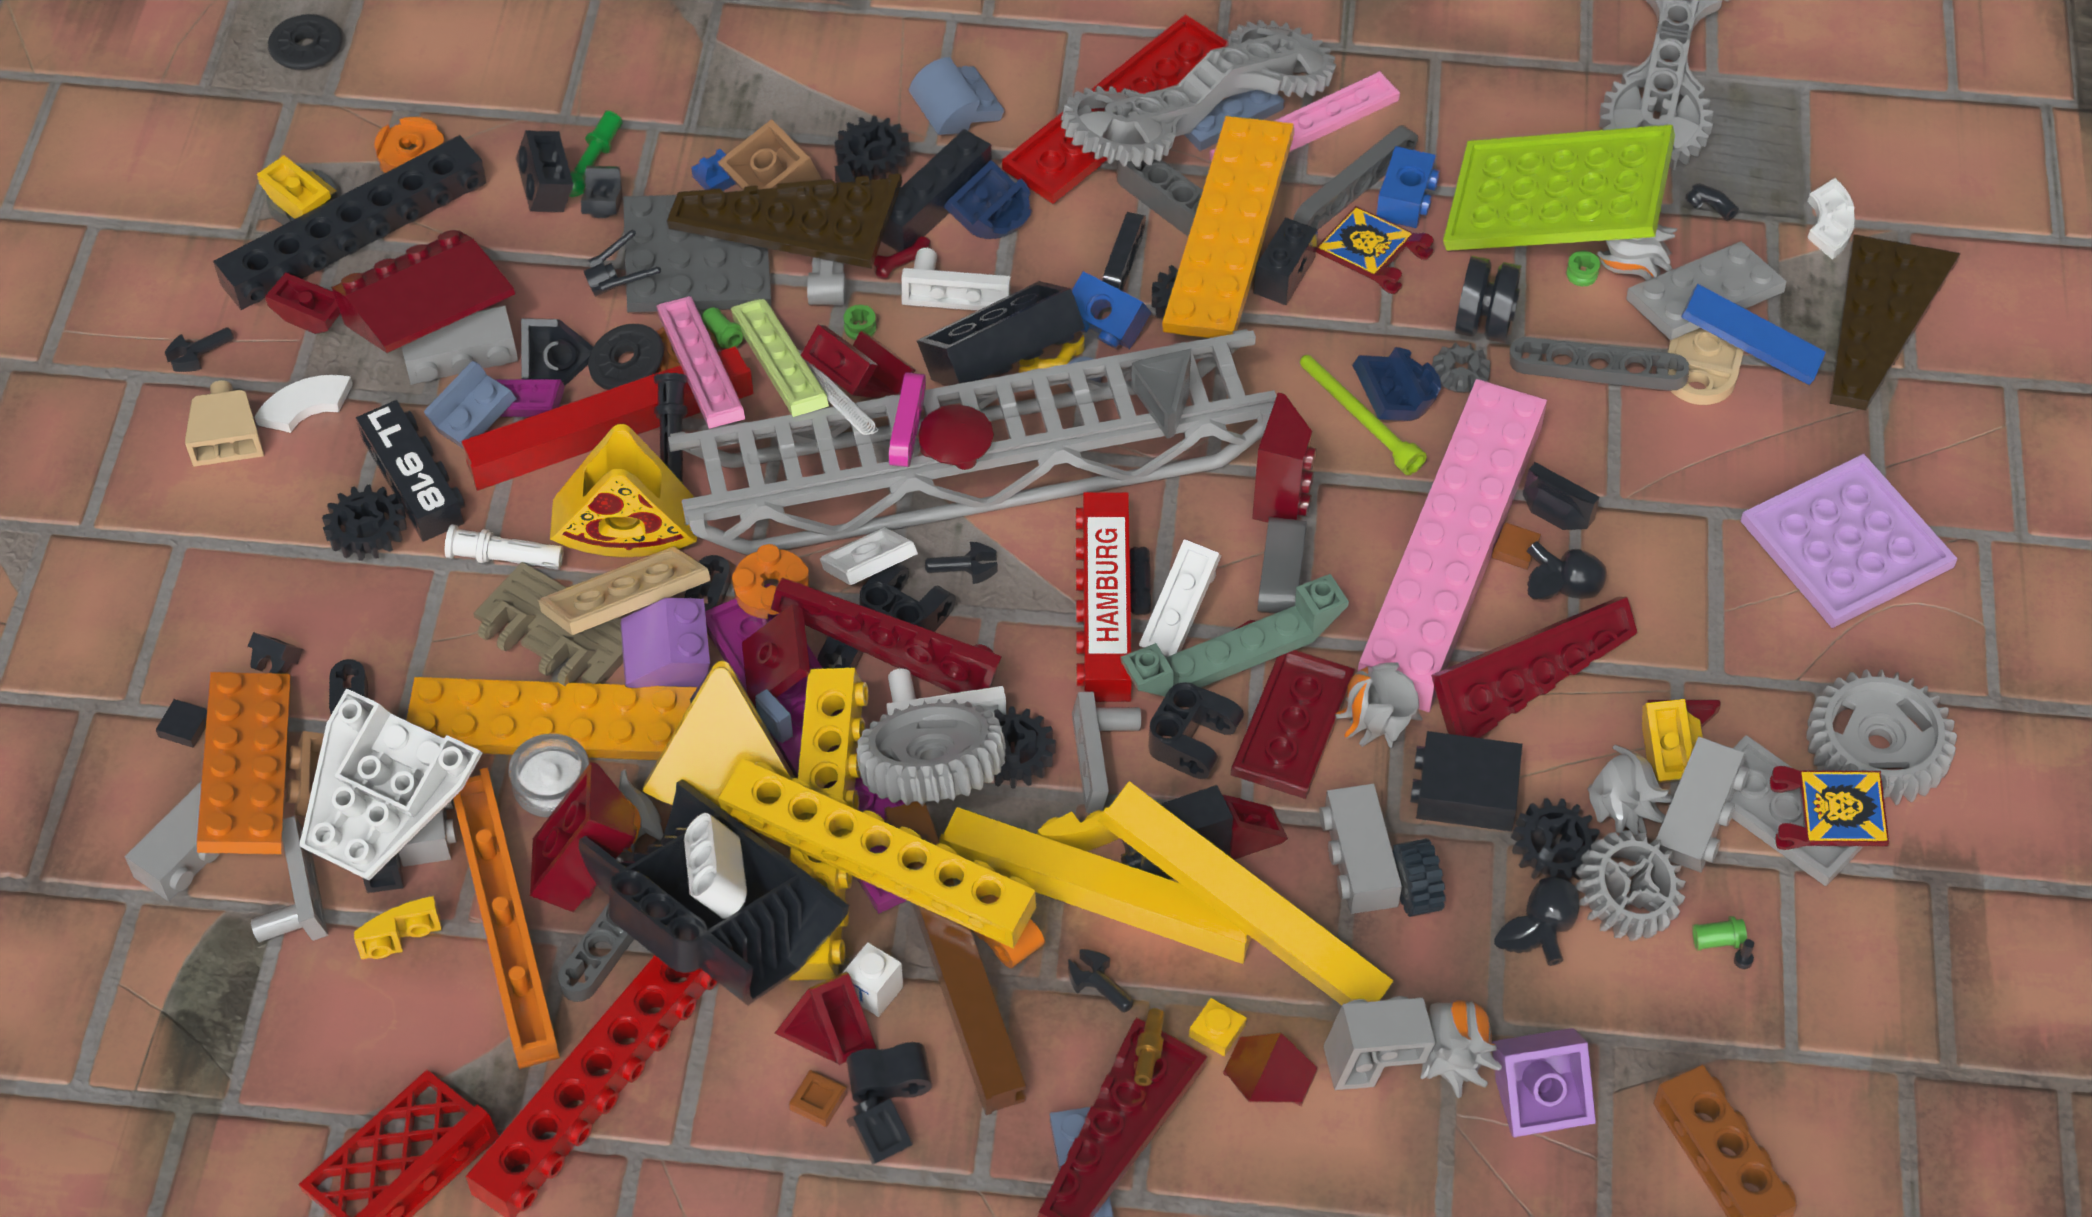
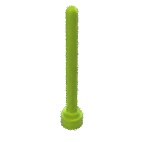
[1300,355,1427,475]

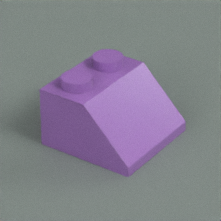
[620,598,710,688]
[1492,1028,1596,1137]

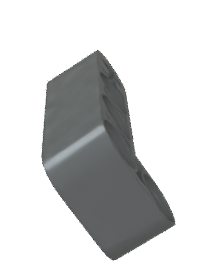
[1117,159,1203,237]

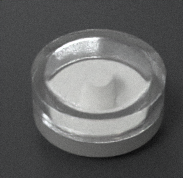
[508,733,589,817]

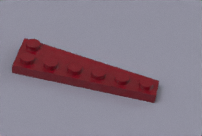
[771,577,1002,693]
[1431,597,1638,738]
[1038,1017,1208,1217]

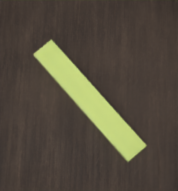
[731,299,829,417]

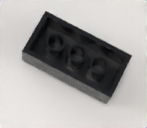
[917,281,1085,386]

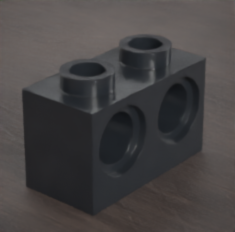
[516,130,574,212]

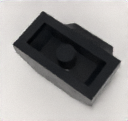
[1523,462,1600,530]

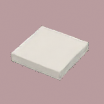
[820,527,918,585]

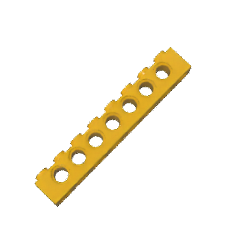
[788,667,868,980]
[718,758,1036,949]

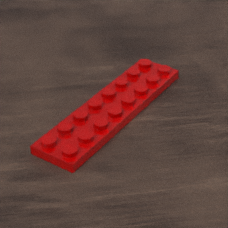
[1002,14,1227,204]

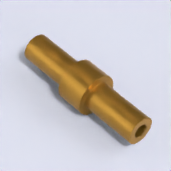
[1134,1008,1165,1086]

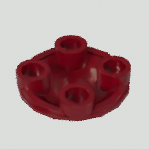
[918,404,994,470]

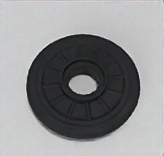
[268,14,343,70]
[588,324,664,390]

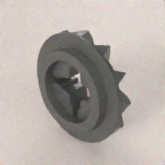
[1432,342,1490,392]

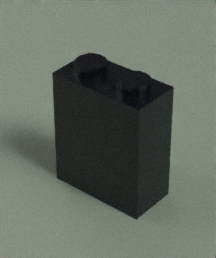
[1410,731,1522,832]
[1121,785,1233,880]

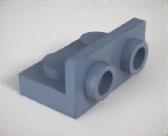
[424,361,516,449]

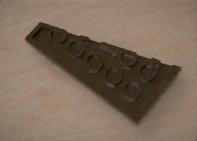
[667,173,903,269]
[1829,234,1961,410]

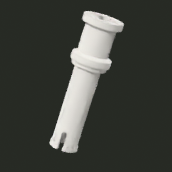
[445,524,564,570]

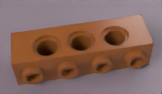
[1653,1065,1797,1217]

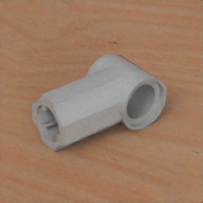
[807,257,846,305]

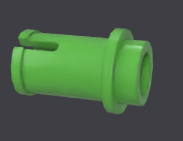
[701,307,743,349]
[1692,916,1747,951]

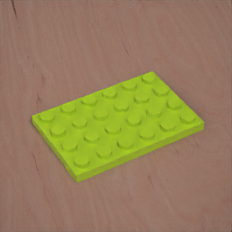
[1443,125,1675,251]

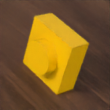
[1189,998,1247,1057]

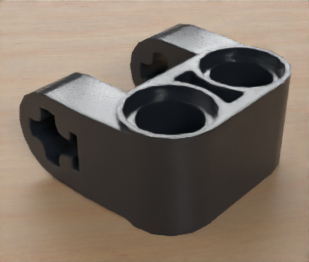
[859,563,956,632]
[1148,682,1244,779]

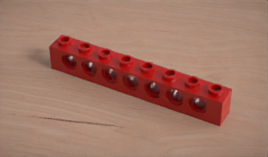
[466,955,718,1217]

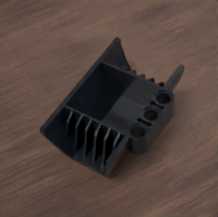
[579,779,849,1006]

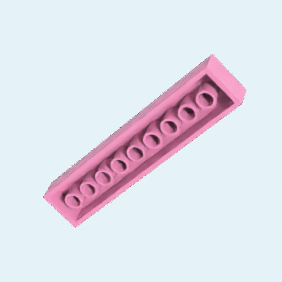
[1358,379,1547,713]

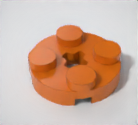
[374,117,445,173]
[732,544,810,619]

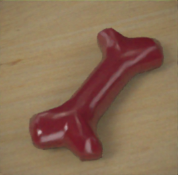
[873,236,933,279]

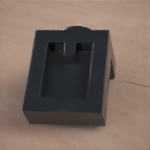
[846,1096,913,1165]

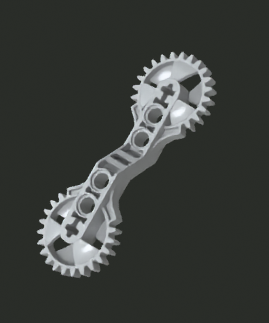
[1599,0,1730,170]
[1061,20,1336,167]

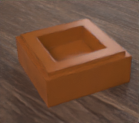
[1492,522,1541,570]
[789,1070,847,1127]

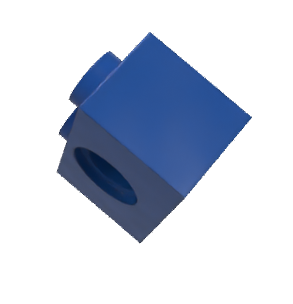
[1376,146,1440,229]
[1072,271,1152,349]

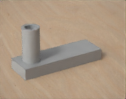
[1072,692,1141,813]
[251,816,328,942]

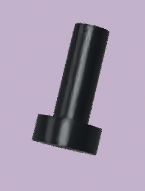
[1734,939,1754,969]

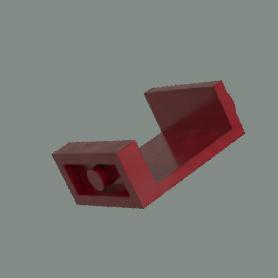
[800,324,916,398]

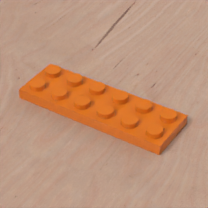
[197,672,291,854]

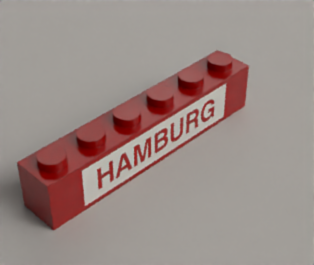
[1076,492,1132,702]

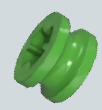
[1566,251,1600,286]
[843,305,876,340]

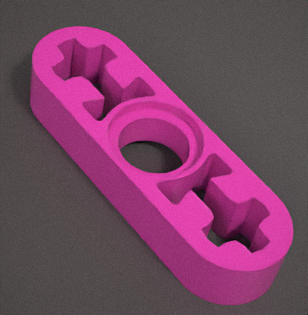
[889,372,926,467]

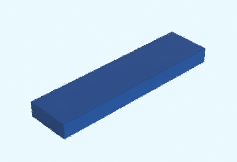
[1681,284,1826,385]

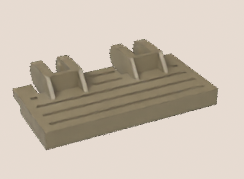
[473,562,623,686]

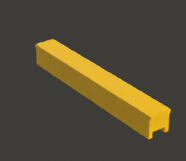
[1097,781,1394,1005]
[939,807,1252,964]

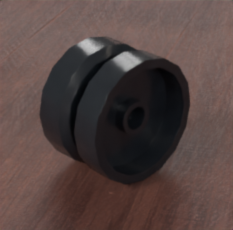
[1455,256,1522,343]

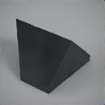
[521,318,593,386]

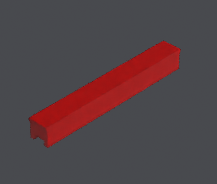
[461,346,754,491]

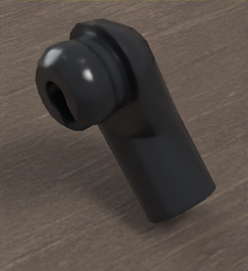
[1685,183,1739,221]

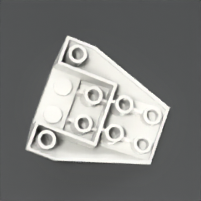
[299,688,482,880]

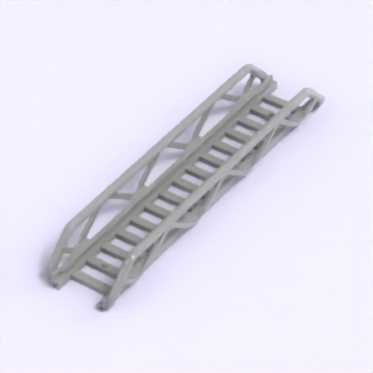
[668,329,1276,555]

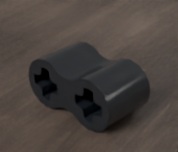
[846,1042,932,1104]

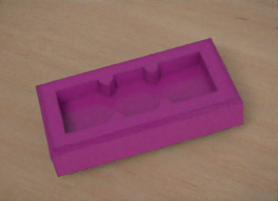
[494,379,565,417]

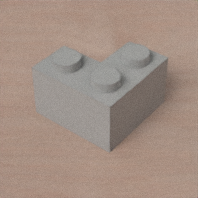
[1323,996,1436,1090]

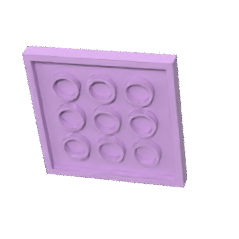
[1741,454,1958,628]

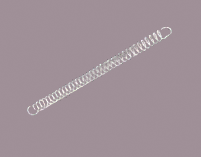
[798,349,879,435]

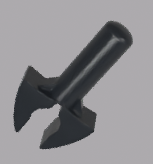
[165,327,234,372]
[925,542,998,584]
[1068,949,1134,1013]

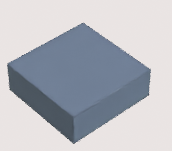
[755,689,793,743]

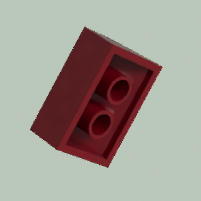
[1252,393,1317,523]
[530,762,637,913]

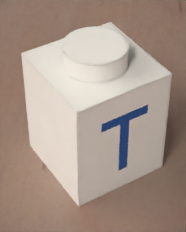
[843,942,903,1017]

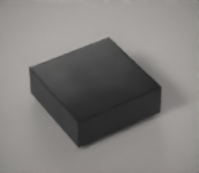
[156,699,207,748]

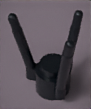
[584,230,661,297]

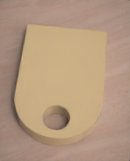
[1668,328,1744,405]

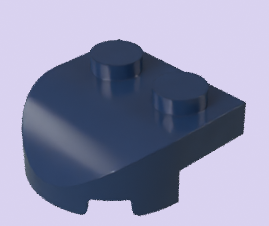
[944,160,1032,239]
[1352,347,1441,421]

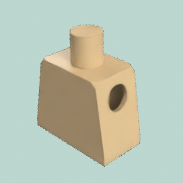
[185,380,264,467]

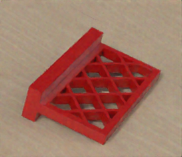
[298,1069,499,1217]

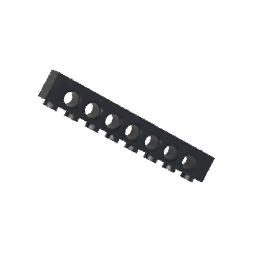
[213,135,486,310]

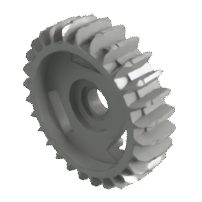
[1806,669,1957,805]
[856,699,1006,806]

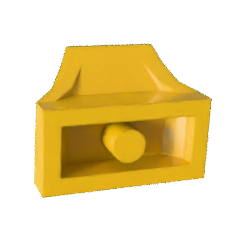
[257,155,337,219]
[1642,699,1703,783]

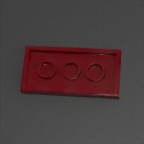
[1231,650,1355,799]

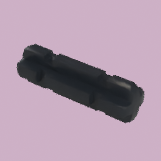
[1130,546,1151,615]

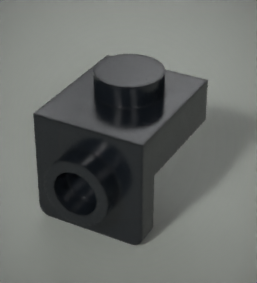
[581,166,622,218]

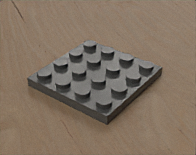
[623,195,771,312]

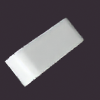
[684,813,747,919]

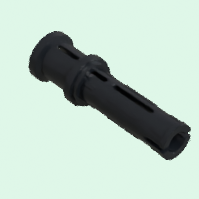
[654,373,688,485]

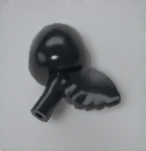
[1527,541,1607,600]
[1494,876,1579,966]

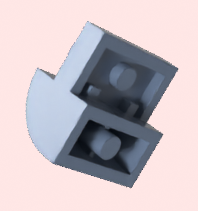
[908,57,1005,135]

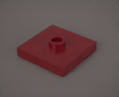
[742,604,810,710]

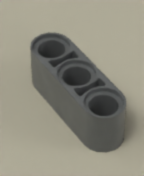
[1257,517,1307,613]

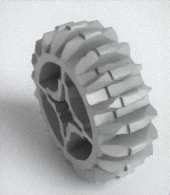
[1575,830,1686,941]

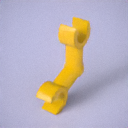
[1019,335,1085,373]

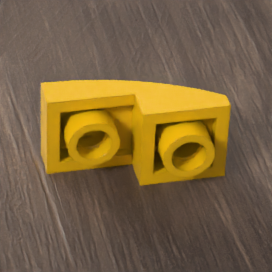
[1038,810,1119,851]
[354,896,442,959]

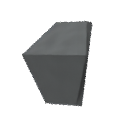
[1131,348,1191,439]

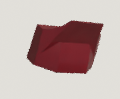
[265,272,341,334]

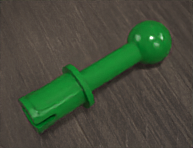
[569,110,623,198]

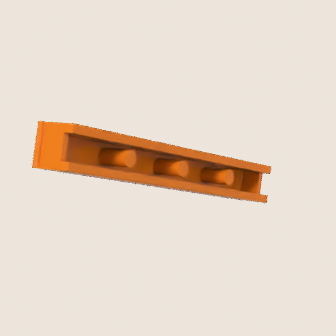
[453,767,560,1069]

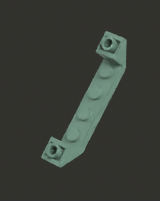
[1121,573,1349,697]

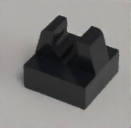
[247,632,303,674]

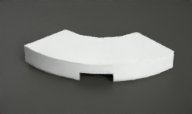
[1807,178,1855,259]
[254,375,353,433]

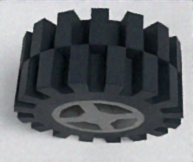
[1392,838,1446,917]

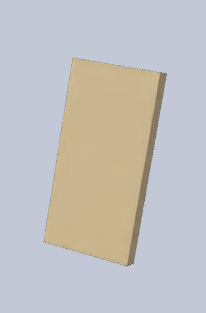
[538,547,711,635]

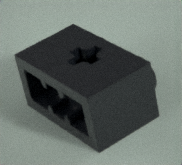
[1254,217,1318,305]

